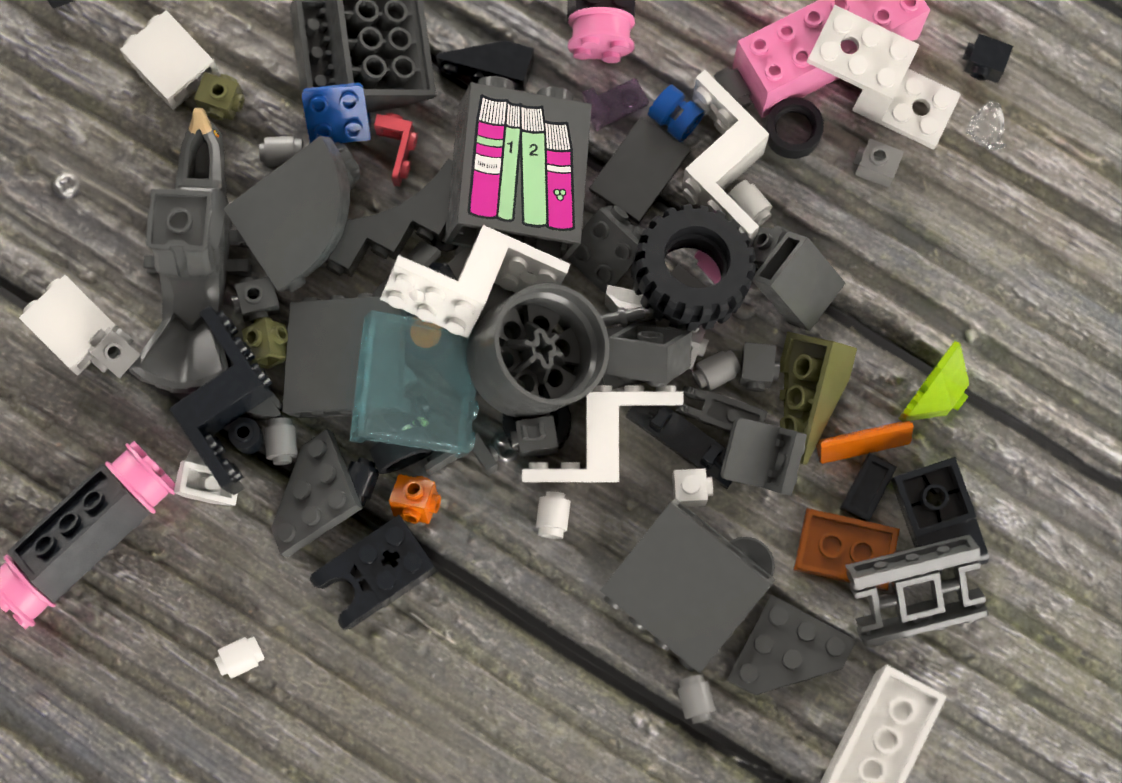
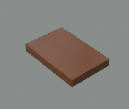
[793,508,900,591]

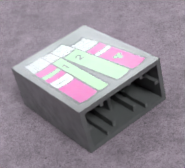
[445,76,592,262]

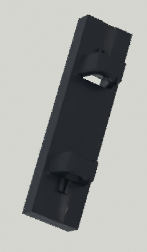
[626,390,733,489]

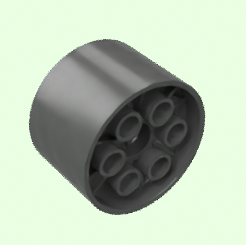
[467,283,610,419]

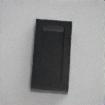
[840,452,897,522]

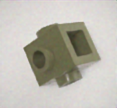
[194,72,245,121]
[242,317,288,369]

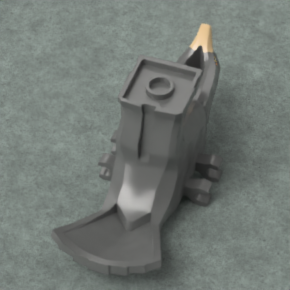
[129,108,252,393]

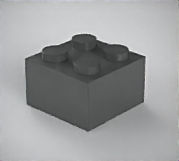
[607,323,692,387]

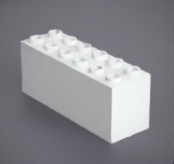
[820,665,947,783]

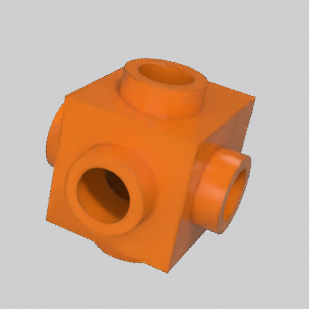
[388,474,441,524]

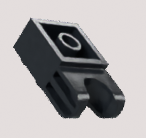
[891,457,989,582]
[310,515,437,630]

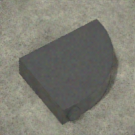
[223,136,350,292]

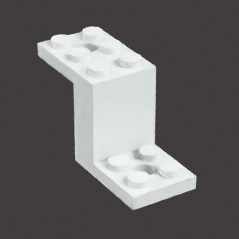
[807,5,961,150]
[682,70,769,248]
[380,225,570,338]
[522,385,683,482]

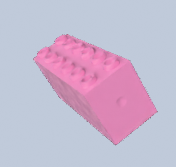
[733,0,930,118]

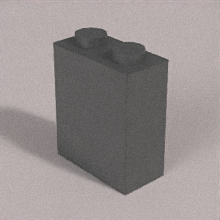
[752,231,846,331]

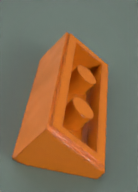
[816,421,914,464]

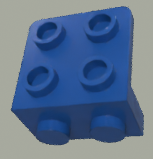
[302,83,371,144]

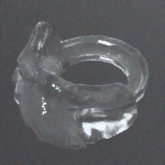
[966,101,1007,151]

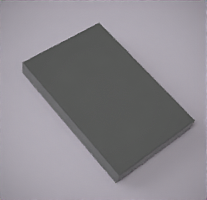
[589,117,691,224]

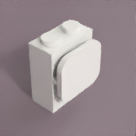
[120,10,219,110]
[19,275,119,376]

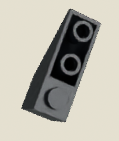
[436,40,534,92]

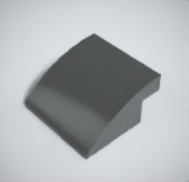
[289,0,437,118]

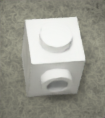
[672,468,713,507]

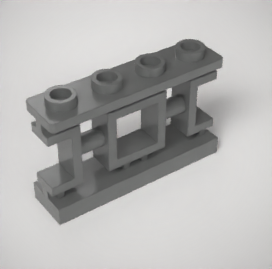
[845,535,988,646]

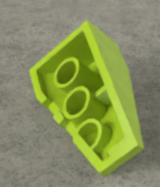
[898,340,969,421]

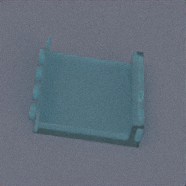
[350,310,479,458]

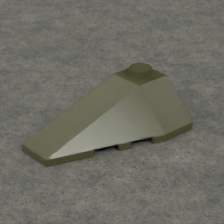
[780,332,857,465]

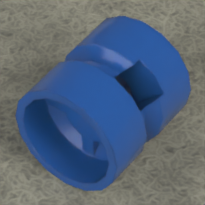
[648,85,705,142]

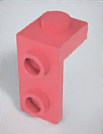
[374,113,418,187]

